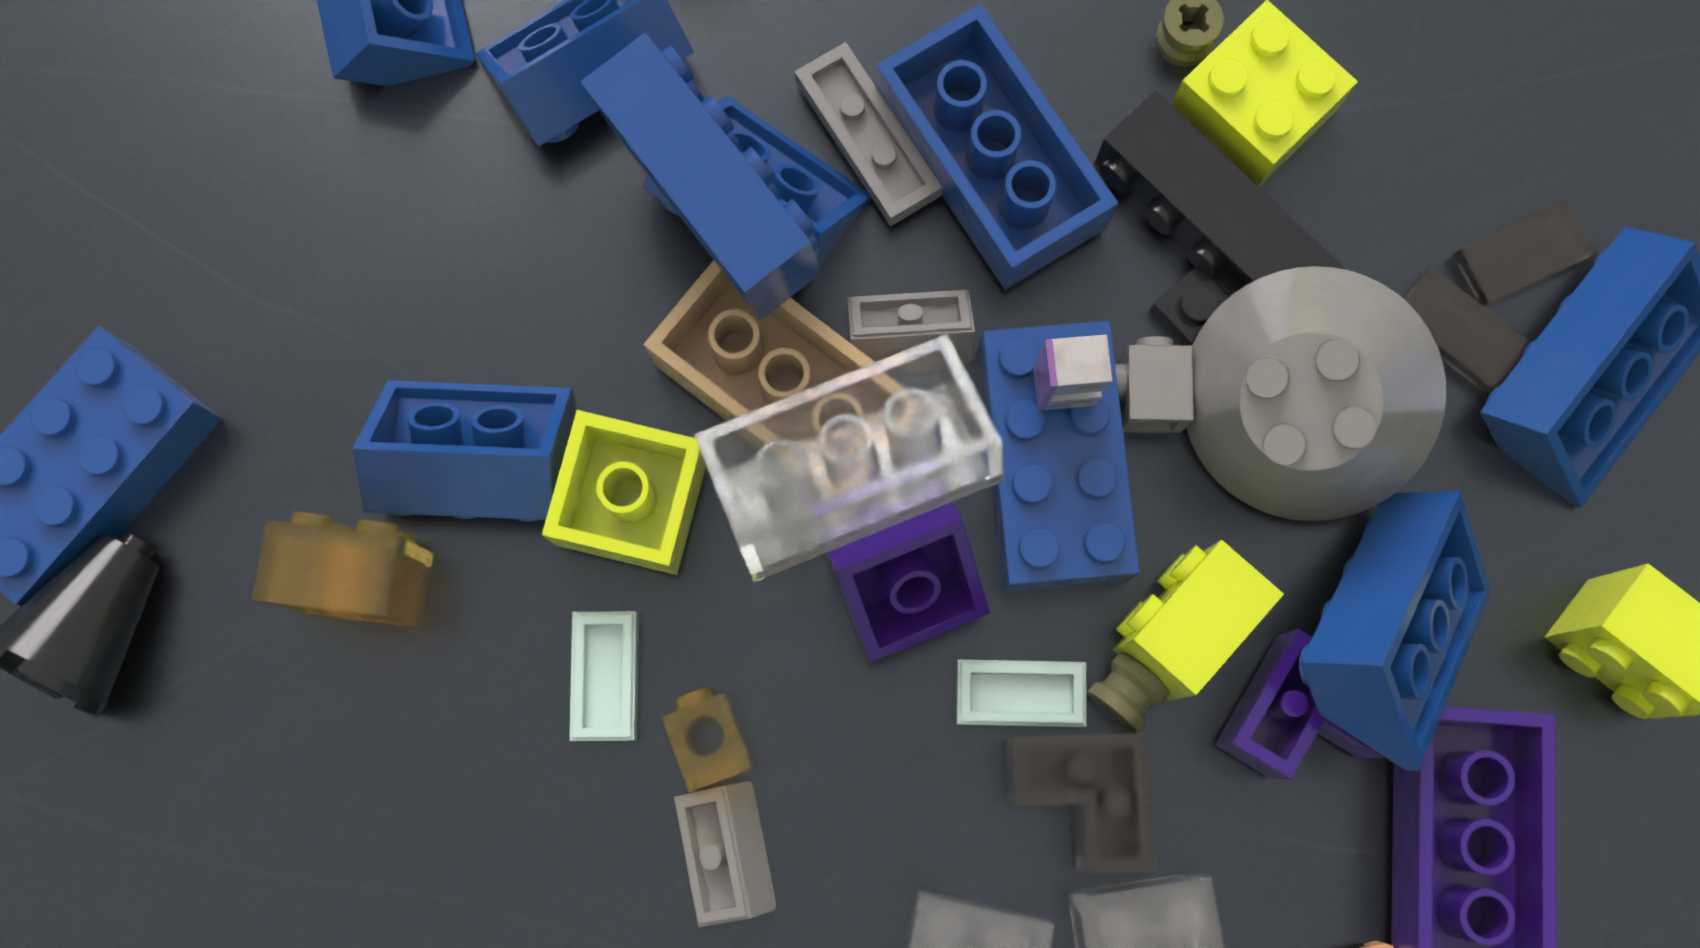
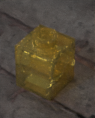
[662,687,755,792]

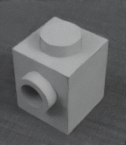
[1115,336,1194,433]

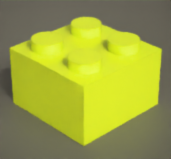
[1171,0,1358,187]
[542,410,709,575]
[1112,540,1284,701]
[1545,564,1700,719]

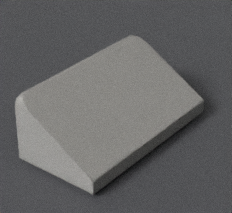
[847,290,975,370]
[674,781,776,927]

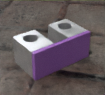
[1033,335,1113,411]

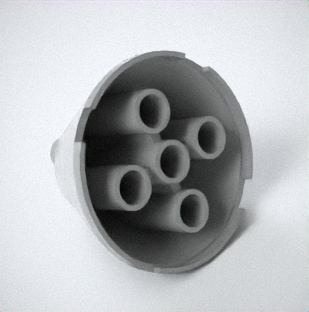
[1186,266,1446,521]

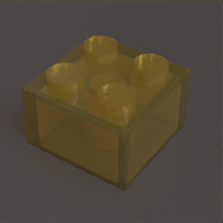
[252,512,434,628]

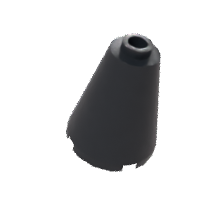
[0,531,160,718]

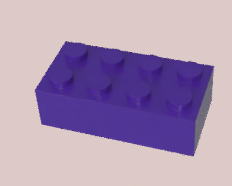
[1391,706,1557,948]

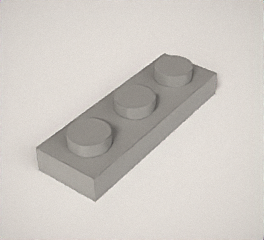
[794,42,943,227]

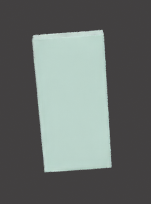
[570,611,639,741]
[956,659,1086,728]

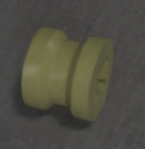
[1155,0,1224,67]
[1086,652,1170,734]

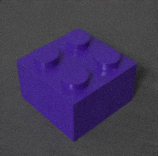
[815,474,990,663]

